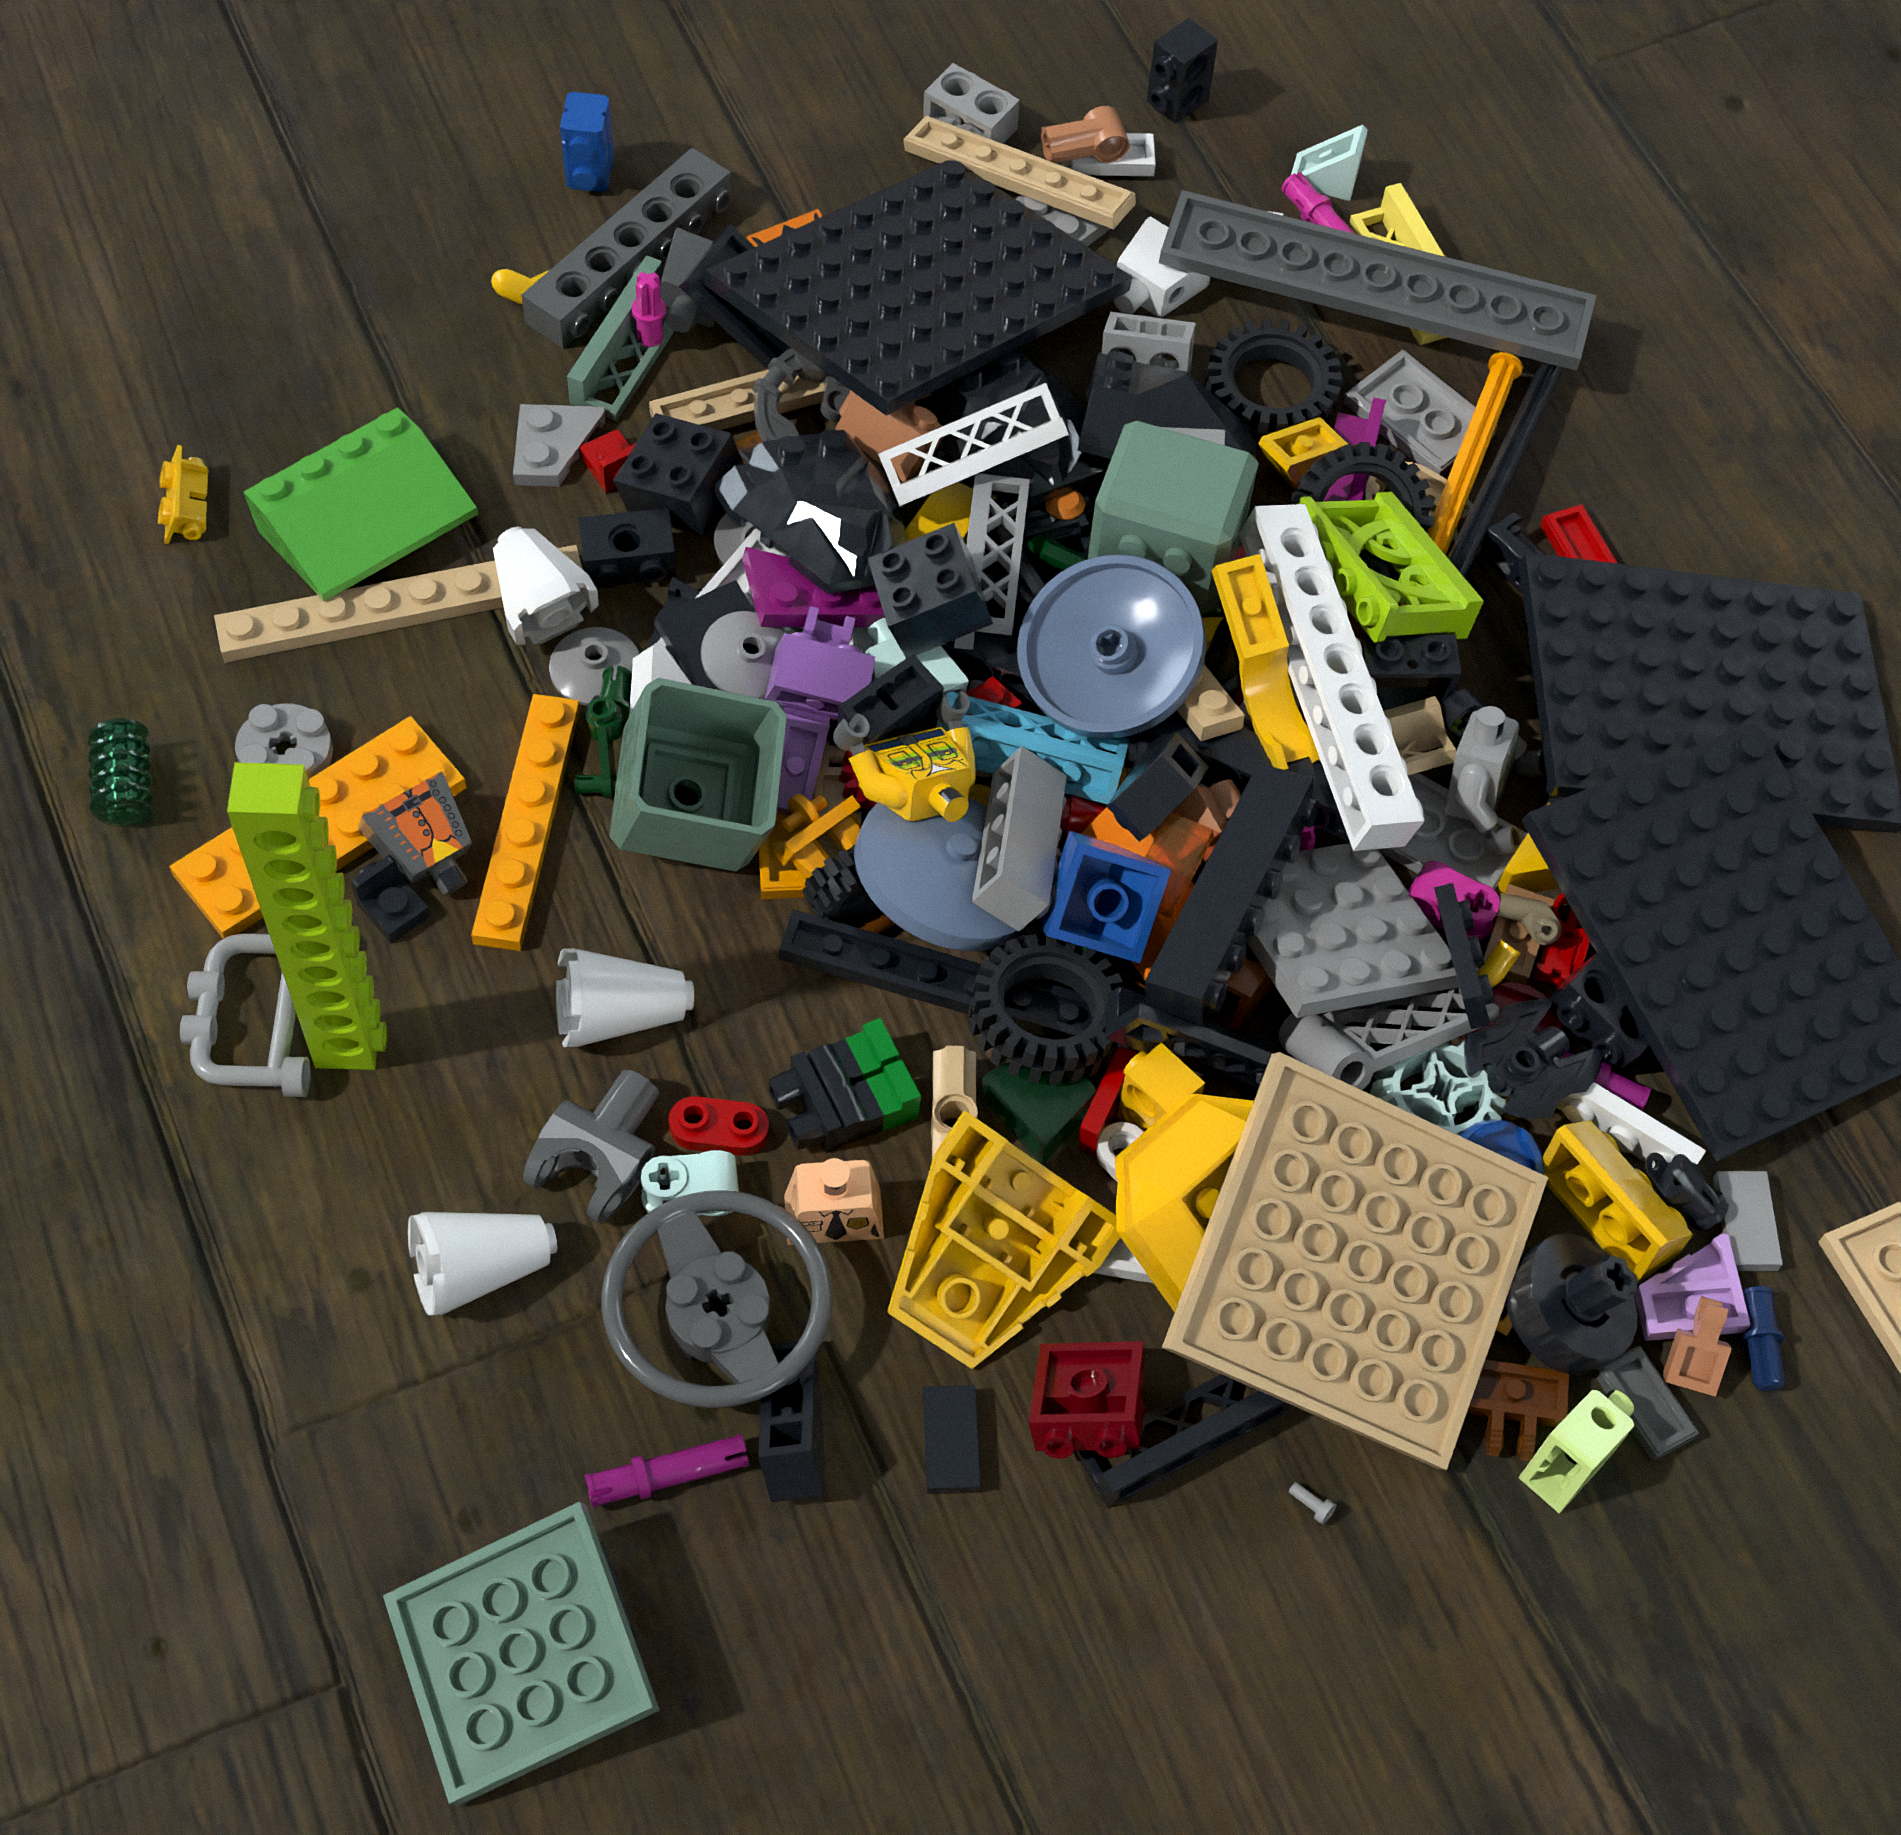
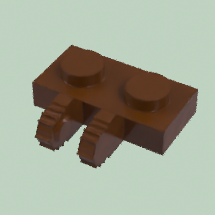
[1467,1359,1569,1462]

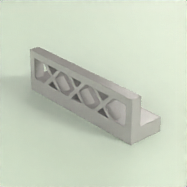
[954,473,1030,650]

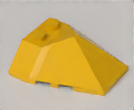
[887,1110,1120,1369]

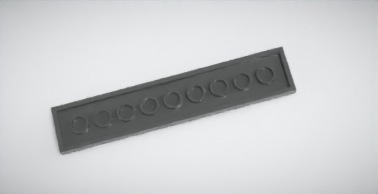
[1159,190,1597,371]

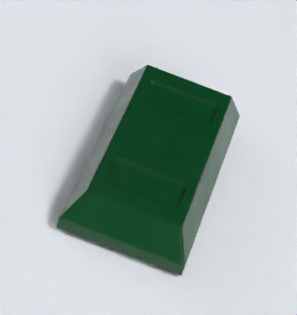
[1027,534,1088,570]

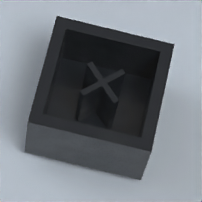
[613,413,744,535]
[868,523,993,658]

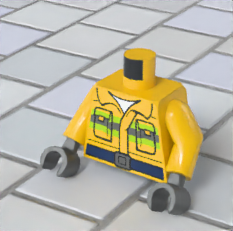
[833,691,975,822]

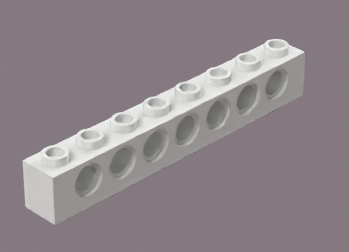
[1239,504,1424,851]

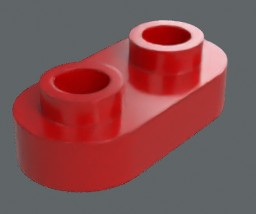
[669,1096,769,1156]

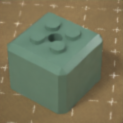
[1088,421,1259,614]
[609,678,787,872]

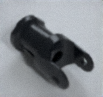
[1645,1152,1729,1230]

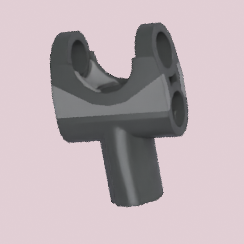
[523,1070,660,1224]

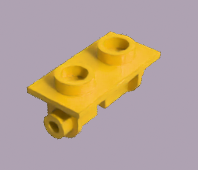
[158,445,208,544]

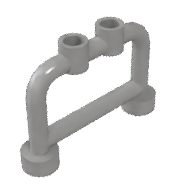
[180,934,311,1097]

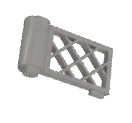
[1279,987,1500,1090]

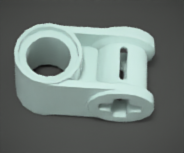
[641,1150,739,1216]

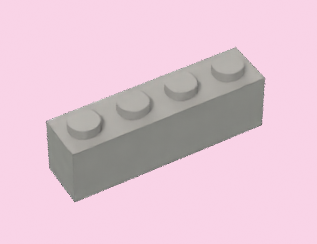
[972,746,1067,932]

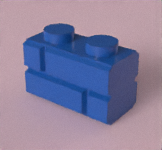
[560,92,614,192]

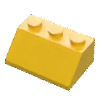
[1542,1120,1693,1285]

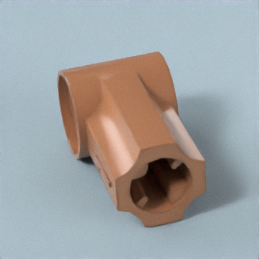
[1041,106,1130,163]

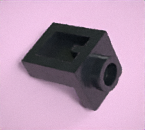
[351,855,431,943]

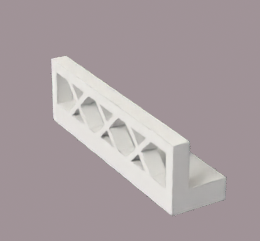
[878,383,1069,506]

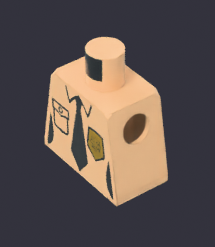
[784,1158,884,1245]

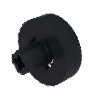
[1505,1233,1637,1375]

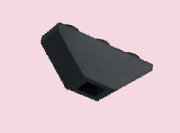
[1106,732,1209,842]

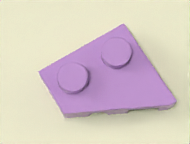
[1634,1234,1750,1341]

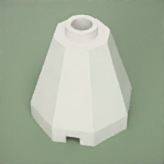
[493,527,599,645]

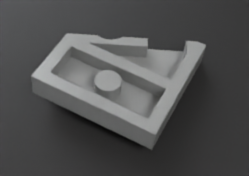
[513,404,606,487]

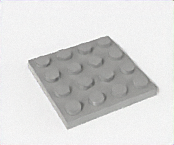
[1247,843,1459,1018]

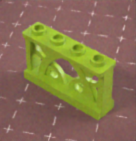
[1298,492,1484,642]

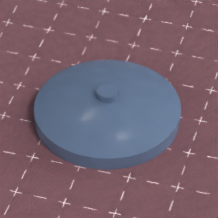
[1017,555,1206,739]
[854,798,1030,951]

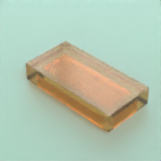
[1145,812,1214,918]

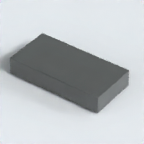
[1593,1345,1699,1462]

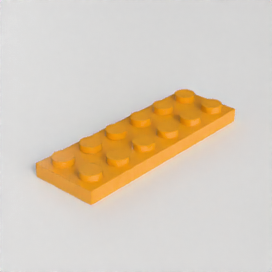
[169,716,466,939]

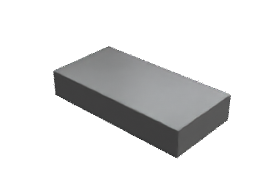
[1713,1171,1783,1271]

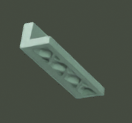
[567,255,675,422]

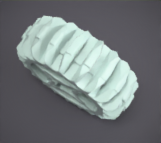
[1370,1039,1506,1136]

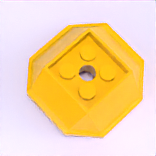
[1115,1094,1254,1312]

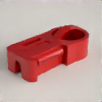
[1532,893,1590,987]

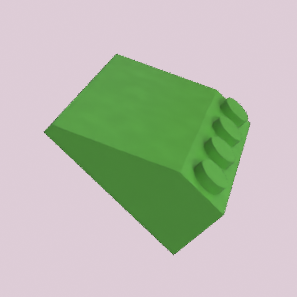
[243,407,479,601]

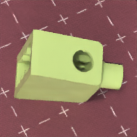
[1518,1390,1635,1514]

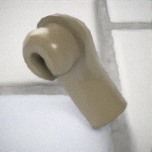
[1496,893,1561,945]

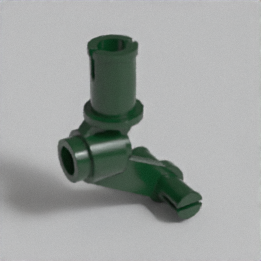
[575,666,632,798]

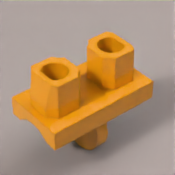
[775,793,862,878]

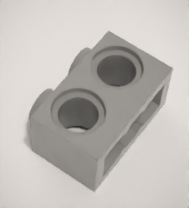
[923,63,1020,144]
[1102,312,1196,374]

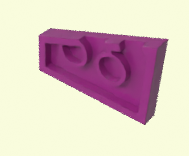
[742,547,885,627]

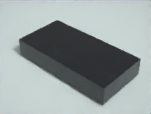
[922,1385,981,1494]

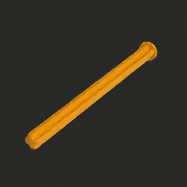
[1398,352,1523,606]

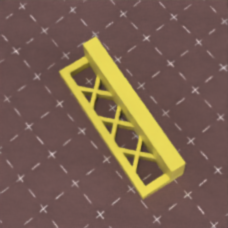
[1349,183,1448,345]

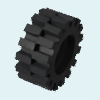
[803,846,880,926]

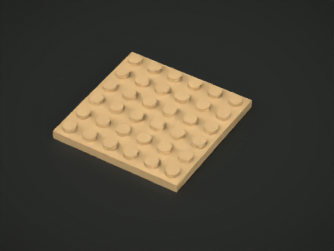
[1162,1052,1548,1470]

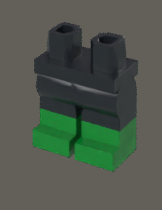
[768,1018,921,1153]

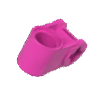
[1408,861,1500,943]

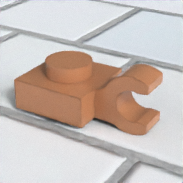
[1662,1296,1732,1397]

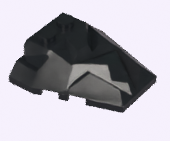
[914,349,1107,506]
[714,429,908,594]

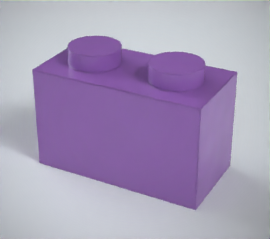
[765,633,876,720]

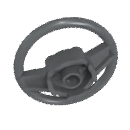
[601,1190,833,1408]

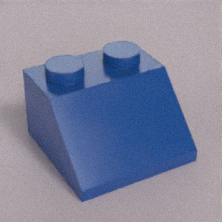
[1039,831,1171,963]

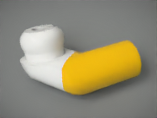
[1476,939,1521,988]

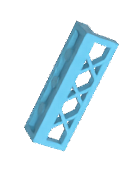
[936,691,1130,804]

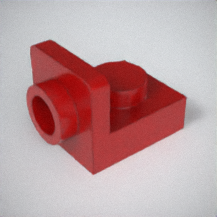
[579,429,636,494]

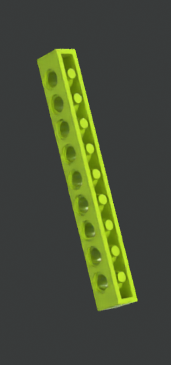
[227,762,387,1070]

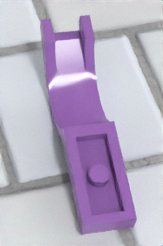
[776,606,855,816]

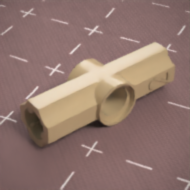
[931,1046,978,1160]

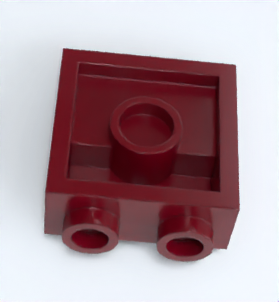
[1029,1341,1146,1459]

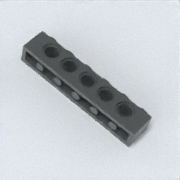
[521,147,732,349]

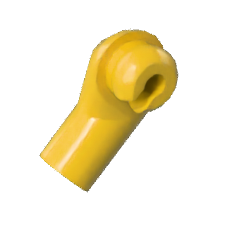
[491,269,549,305]

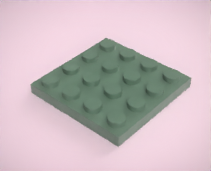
[383,1501,660,1806]

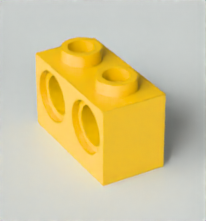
[1117,1043,1205,1132]

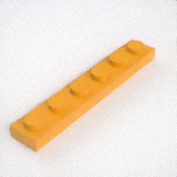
[471,694,580,951]

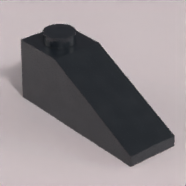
[758,1340,825,1503]

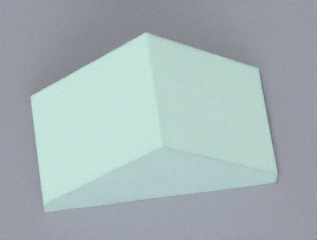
[1291,125,1368,201]

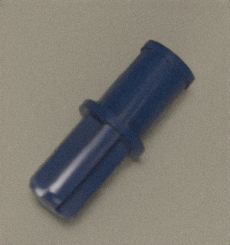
[1742,1286,1785,1391]

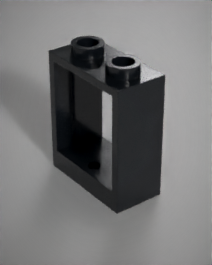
[1360,635,1461,711]

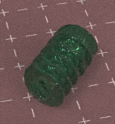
[87,718,153,827]

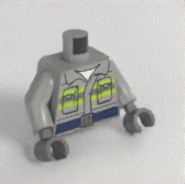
[1445,706,1546,857]

